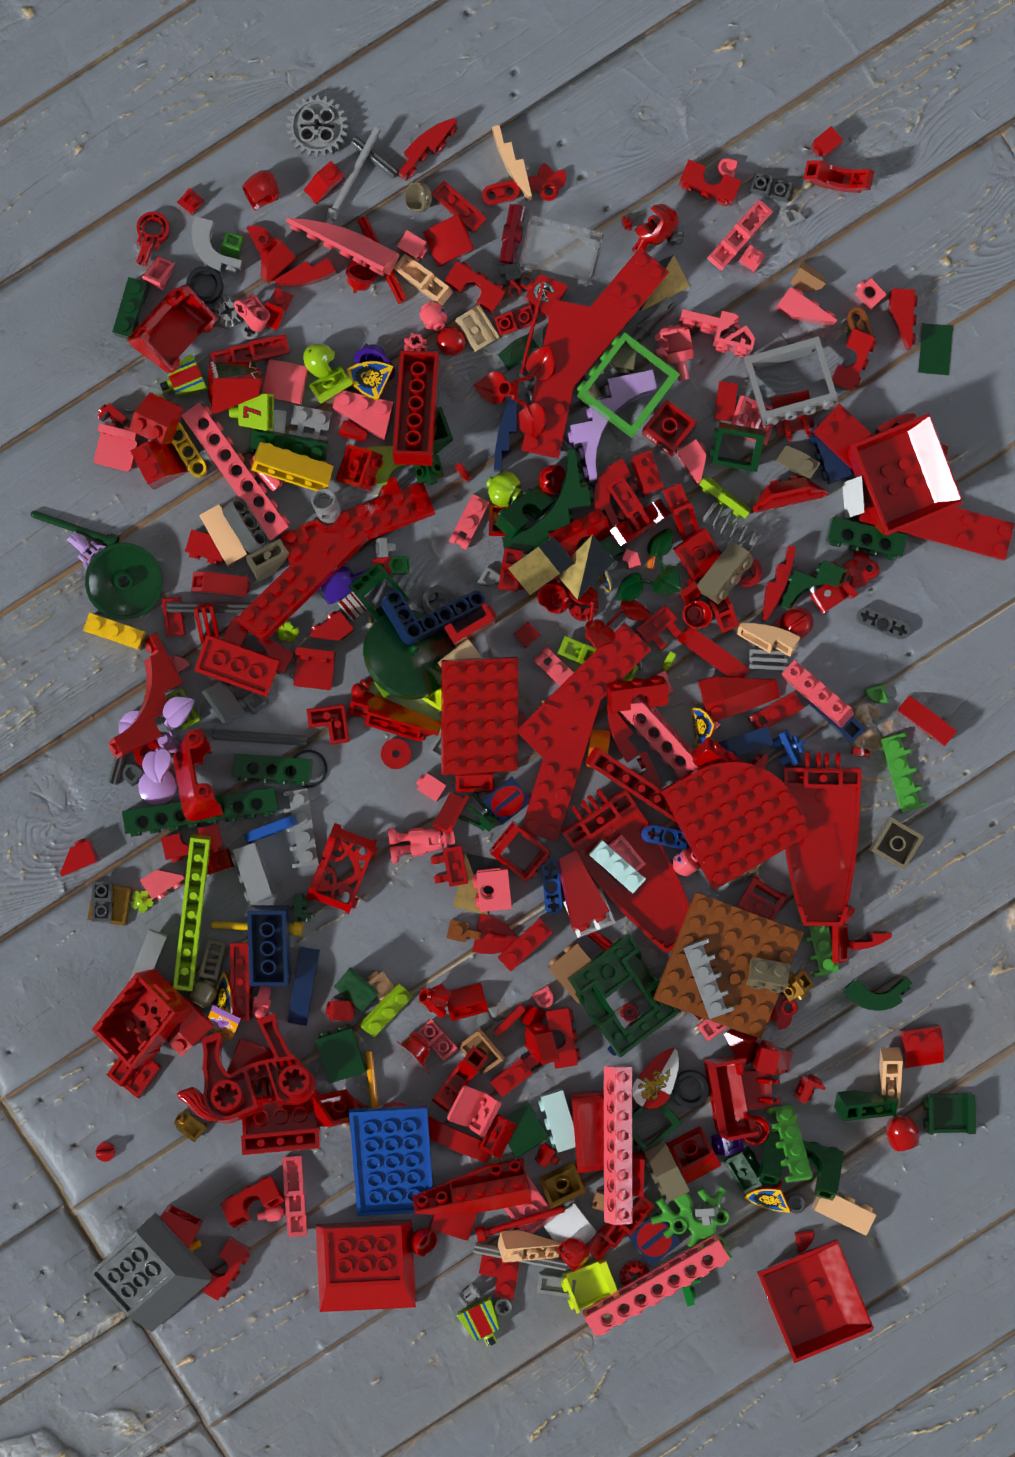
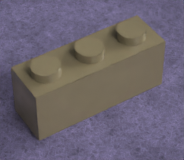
[697,541,754,604]

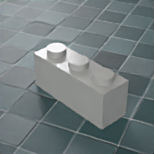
[231,842,275,905]

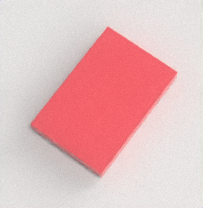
[504,1174,554,1234]

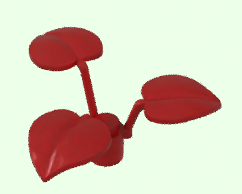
[474,347,555,438]
[565,585,651,649]

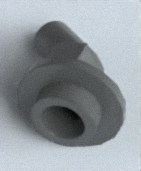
[667,226,685,246]

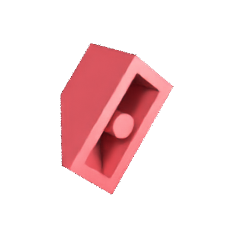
[676,439,707,486]

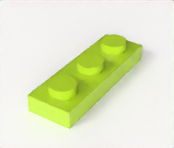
[699,475,752,518]
[359,983,413,1038]

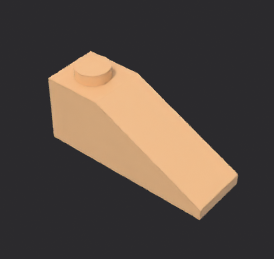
[879,1047,903,1108]

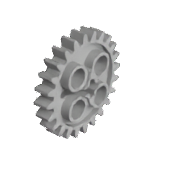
[286,95,349,158]

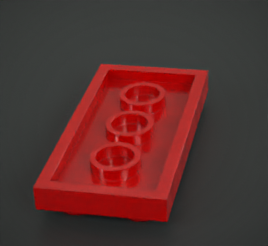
[194,634,280,697]

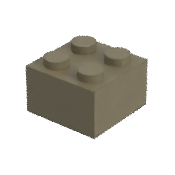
[869,817,924,870]
[644,1142,690,1202]

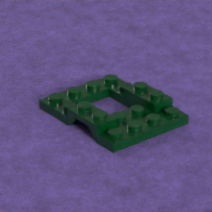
[567,933,680,1058]

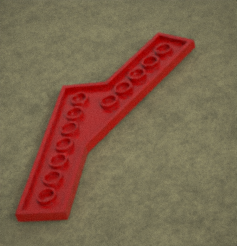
[236,483,436,642]
[518,622,652,842]

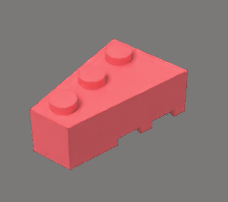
[333,390,394,442]

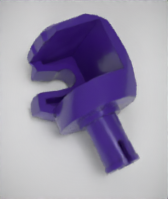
[318,566,370,604]

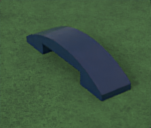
[288,947,320,1026]

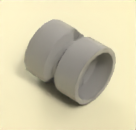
[311,488,342,524]

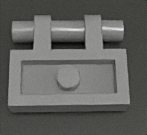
[289,405,332,441]

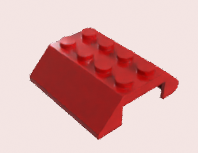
[241,1076,321,1155]

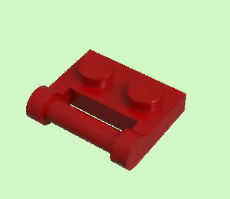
[737,875,788,920]

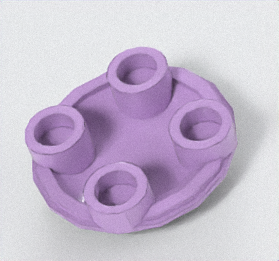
[138,771,177,806]

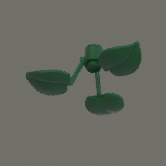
[617,528,682,602]

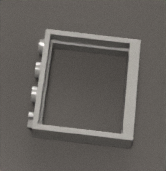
[744,336,838,426]

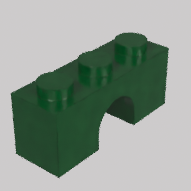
[112,277,150,339]
[495,485,554,540]

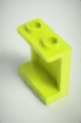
[560,1257,618,1314]

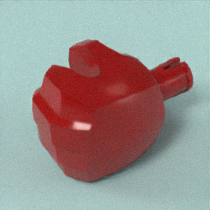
[632,204,679,253]

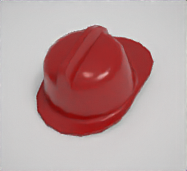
[346,260,378,293]
[772,607,814,639]
[396,1032,430,1074]

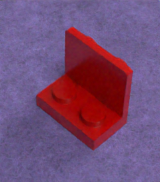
[293,647,336,690]

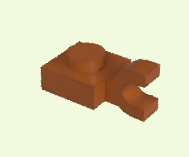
[447,919,482,942]

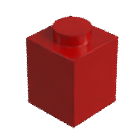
[812,126,843,159]

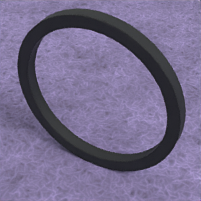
[289,750,328,788]

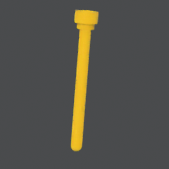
[210,921,303,936]

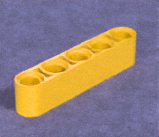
[156,394,208,478]

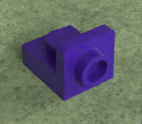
[711,1134,744,1156]

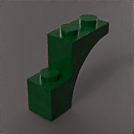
[781,560,848,609]

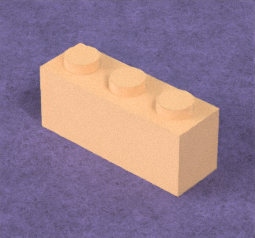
[199,504,248,567]
[812,1191,876,1236]

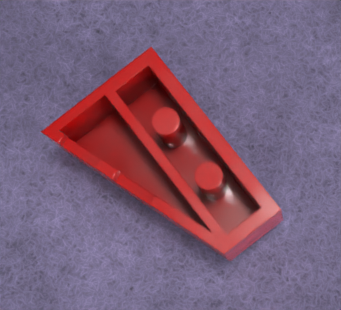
[751,1040,793,1075]

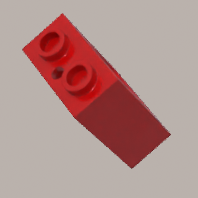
[631,450,663,498]
[489,821,551,882]

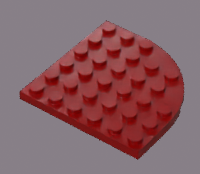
[660,761,813,890]

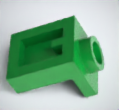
[682,1278,700,1307]

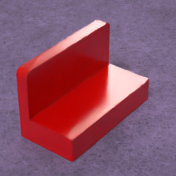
[433,792,469,835]
[447,983,489,1021]

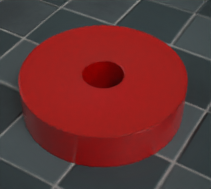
[381,738,411,769]

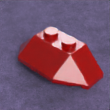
[751,475,829,514]

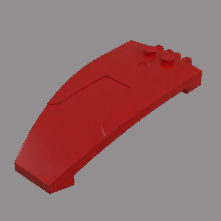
[783,752,862,926]
[561,788,690,953]

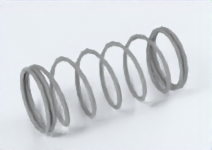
[701,501,762,552]

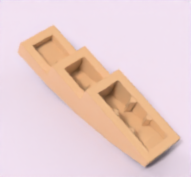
[492,125,532,201]

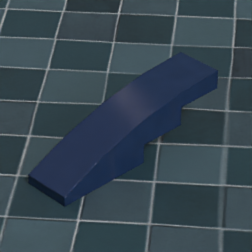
[494,397,517,472]
[718,726,773,757]

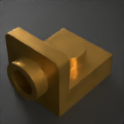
[174,1109,207,1142]

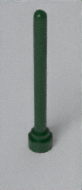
[31,511,120,546]

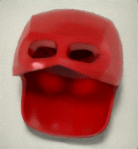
[537,583,572,614]
[557,1236,590,1272]

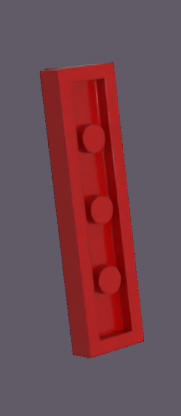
[230,942,253,1021]

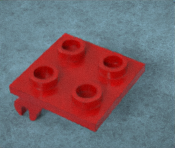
[771,390,815,441]
[741,1071,781,1110]

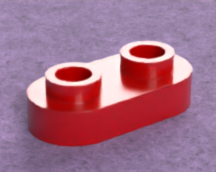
[482,181,520,206]

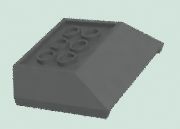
[89,1212,212,1332]

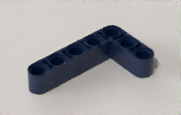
[381,589,486,645]

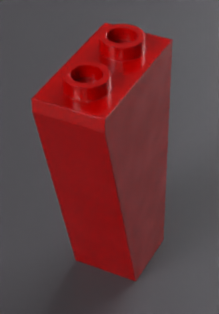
[557,850,610,932]

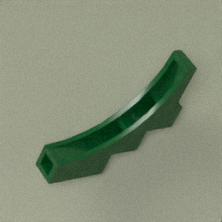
[502,448,594,554]

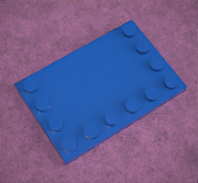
[349,1105,433,1216]

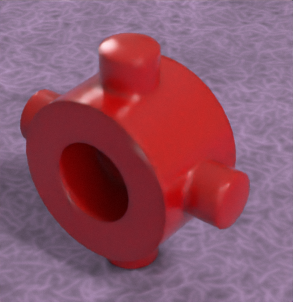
[621,216,633,231]

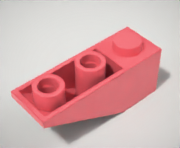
[775,287,837,326]

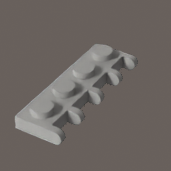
[281,788,319,868]
[683,938,734,1019]

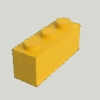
[83,613,147,650]

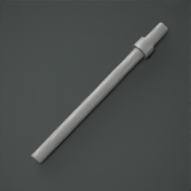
[324,127,381,224]

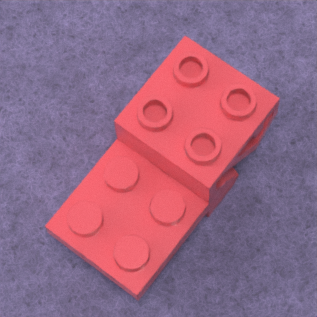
[678,309,755,357]

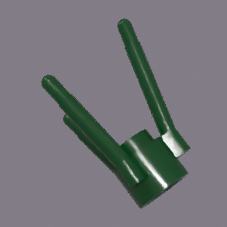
[459,792,498,832]

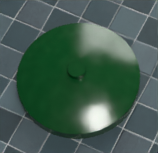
[85,543,163,620]

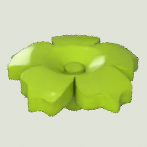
[276,621,300,642]
[130,890,154,913]

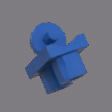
[772,730,806,766]

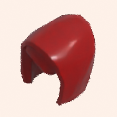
[242,170,281,211]
[886,1115,919,1151]

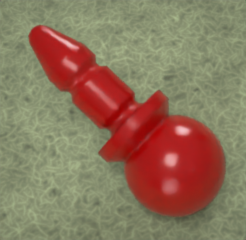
[351,676,374,698]

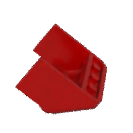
[704,1056,759,1141]

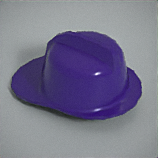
[354,343,396,382]

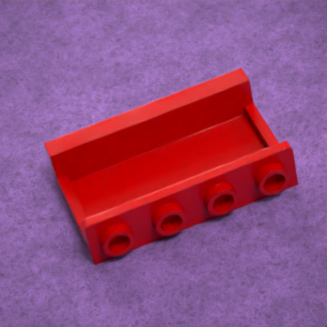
[444,603,496,647]

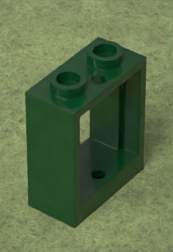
[709,422,765,472]
[348,562,409,620]
[632,1103,682,1152]

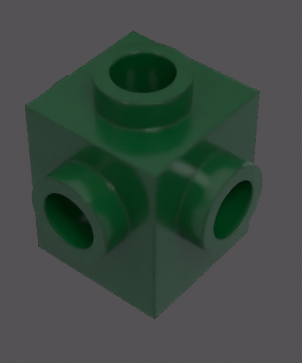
[413,455,444,485]

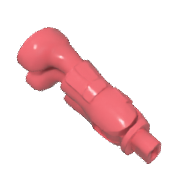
[387,828,455,864]

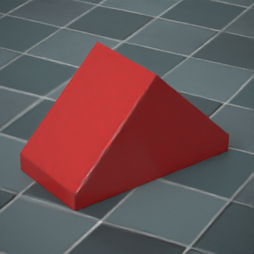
[724,1028,758,1065]

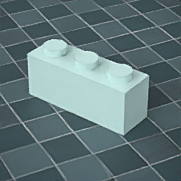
[589,839,646,893]
[538,1088,575,1152]

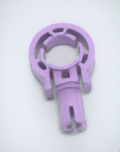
[67,531,106,570]

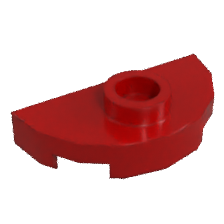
[246,225,273,257]

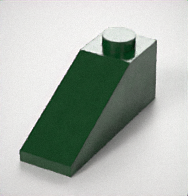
[834,1090,899,1122]

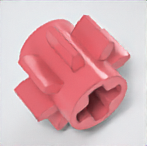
[404,333,427,351]

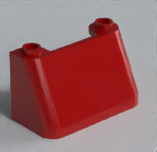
[126,285,218,373]
[173,728,223,821]
[571,1090,604,1173]

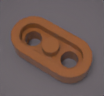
[846,307,873,335]

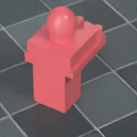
[251,986,272,1018]

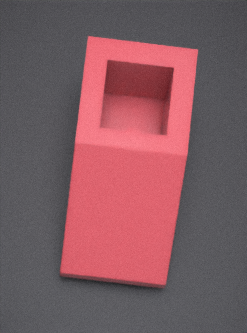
[140,869,186,900]

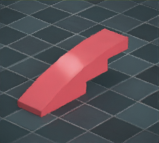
[707,199,773,271]
[282,1156,308,1238]

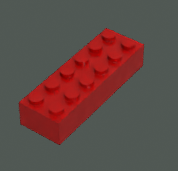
[392,351,440,466]

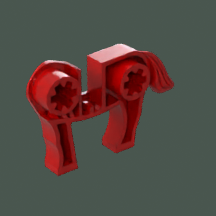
[177,1013,316,1124]

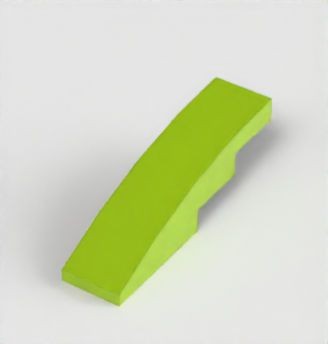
[557,636,638,681]

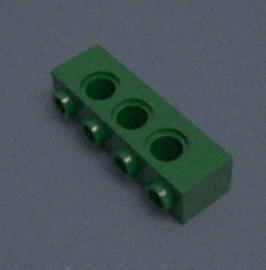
[825,517,908,561]
[232,754,313,786]

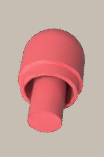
[257,1205,284,1222]

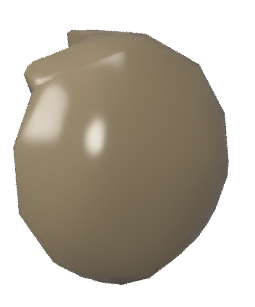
[405,182,432,212]

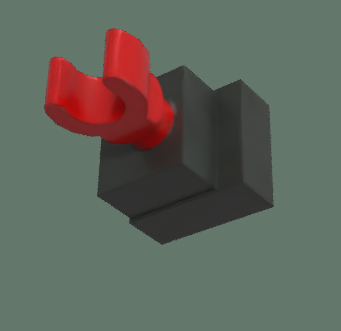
[499,262,521,297]

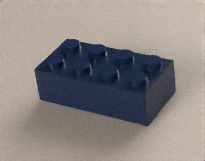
[247,905,291,986]

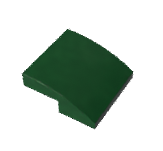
[504,1103,550,1158]

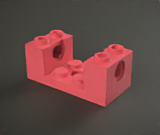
[473,867,512,912]

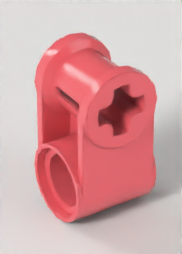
[234,293,270,332]

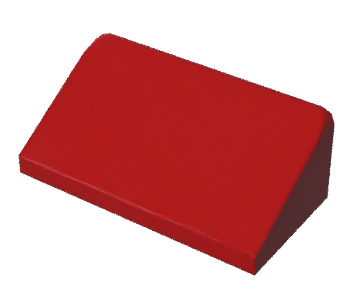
[479,1114,517,1159]

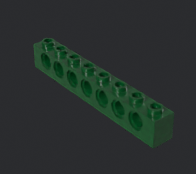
[122,787,279,837]

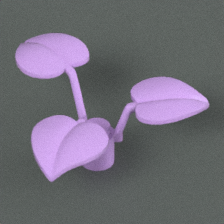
[119,697,195,784]

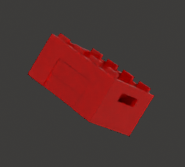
[92,969,194,1070]

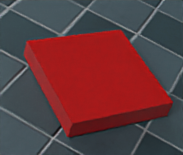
[673,527,722,580]

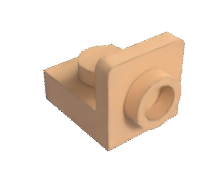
[368,970,395,1001]

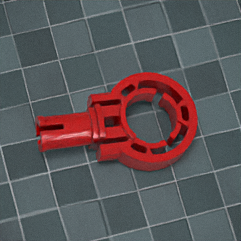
[136,212,170,267]

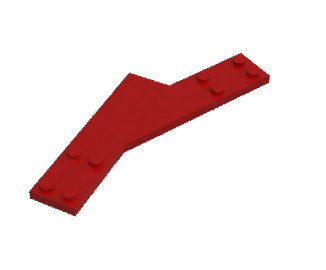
[521,247,670,459]
[812,403,1015,561]

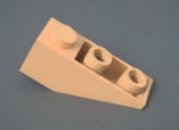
[498,1230,561,1262]

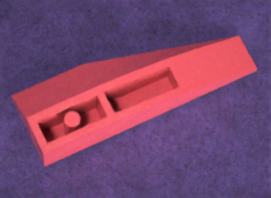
[286,218,400,276]

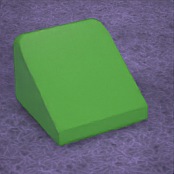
[221,232,244,259]

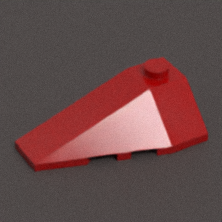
[697,676,780,721]

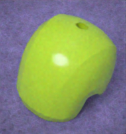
[303,343,335,378]

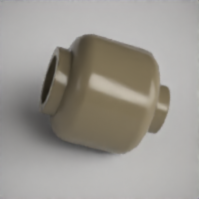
[189,979,218,1009]

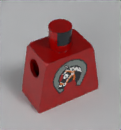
[520,274,568,320]

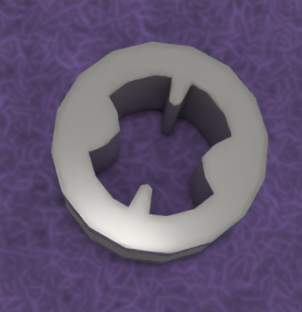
[241,323,259,341]
[494,1298,512,1316]

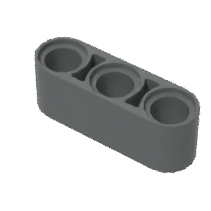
[223,497,268,553]

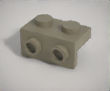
[746,957,790,993]

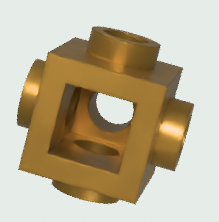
[783,969,814,1001]

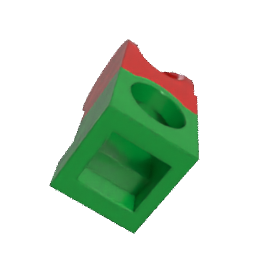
[373,556,410,575]

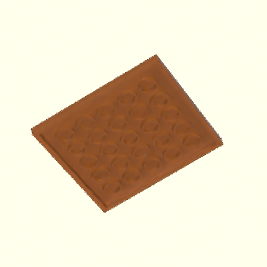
[653,891,804,1039]

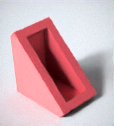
[142,256,175,291]

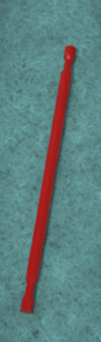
[520,283,545,374]

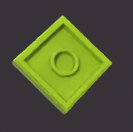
[309,366,353,404]

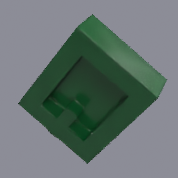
[294,893,314,922]

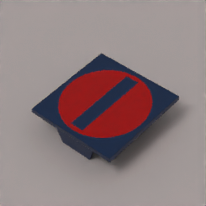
[482,776,530,825]
[628,1212,682,1266]

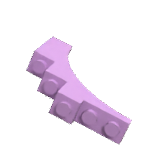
[567,370,657,483]

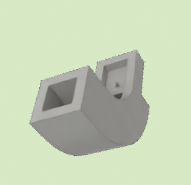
[191,216,244,274]

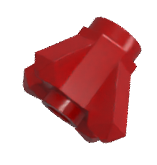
[419,984,451,1018]

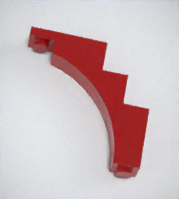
[108,633,183,759]

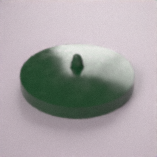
[363,609,453,700]

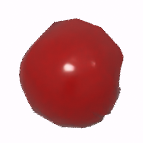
[436,327,466,356]
[539,465,566,495]
[682,600,713,629]
[744,1115,770,1145]
[410,1227,438,1257]

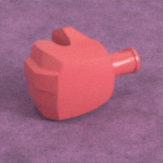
[655,325,694,381]

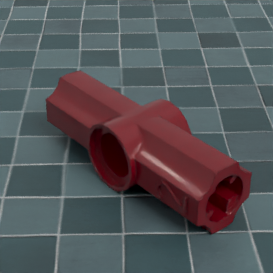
[499,204,526,264]

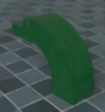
[842,976,912,1011]

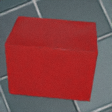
[521,1004,546,1026]

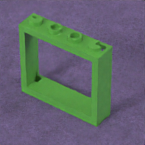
[577,332,680,438]

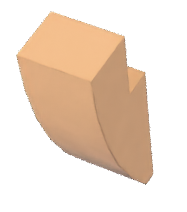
[393,254,453,306]
[737,623,800,657]

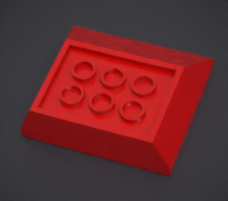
[848,413,964,536]
[316,1219,416,1312]
[757,1239,874,1363]

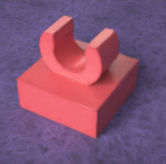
[739,245,766,272]

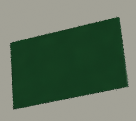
[918,323,953,375]

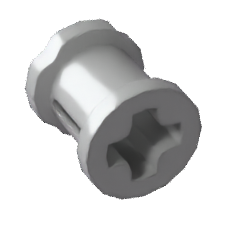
[456,1283,482,1308]

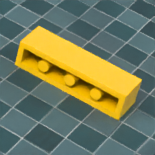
[251,442,334,491]

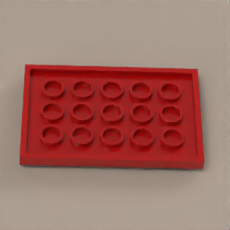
[441,657,519,775]

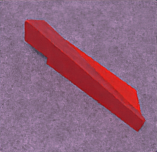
[348,691,441,742]

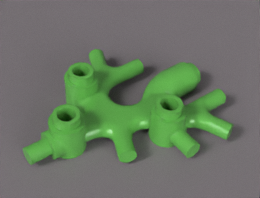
[650,1187,732,1261]

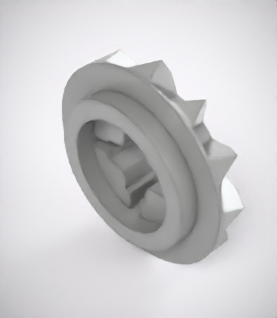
[213,296,243,327]

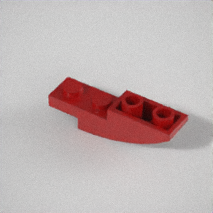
[399,118,458,181]

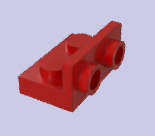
[793,1073,826,1104]

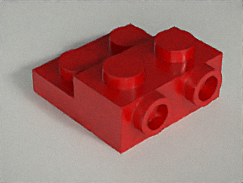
[335,444,383,491]

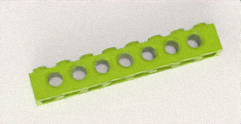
[173,834,211,991]

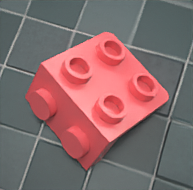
[94,422,140,472]
[447,1085,502,1137]

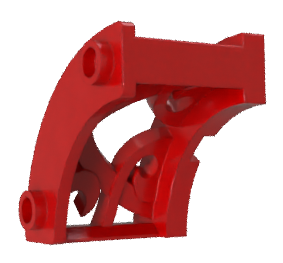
[306,823,378,914]

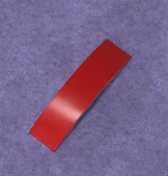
[677,626,750,678]
[428,1116,490,1163]

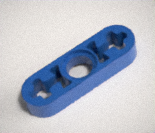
[243,816,297,844]
[641,825,690,850]
[542,859,562,915]

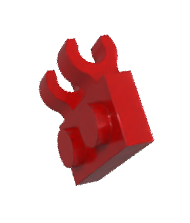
[636,605,682,651]
[430,846,468,887]

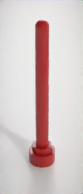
[475,1206,565,1243]

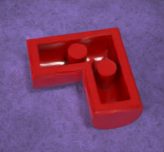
[306,704,350,745]

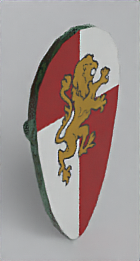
[632,1048,679,1110]

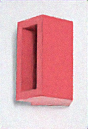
[621,549,641,570]

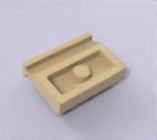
[455,305,499,353]

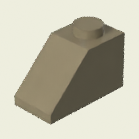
[602,344,636,375]
[775,445,820,480]
[246,539,289,582]

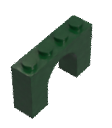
[758,1132,844,1201]

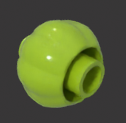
[486,471,523,507]

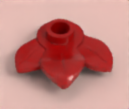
[528,163,566,201]
[842,551,880,588]
[768,994,798,1030]

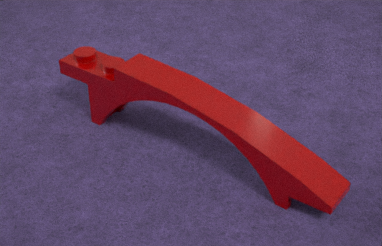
[662,482,739,633]

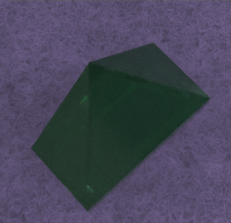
[498,333,539,371]

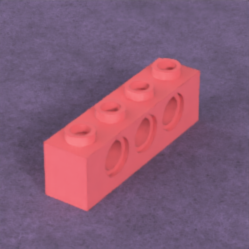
[782,660,854,728]

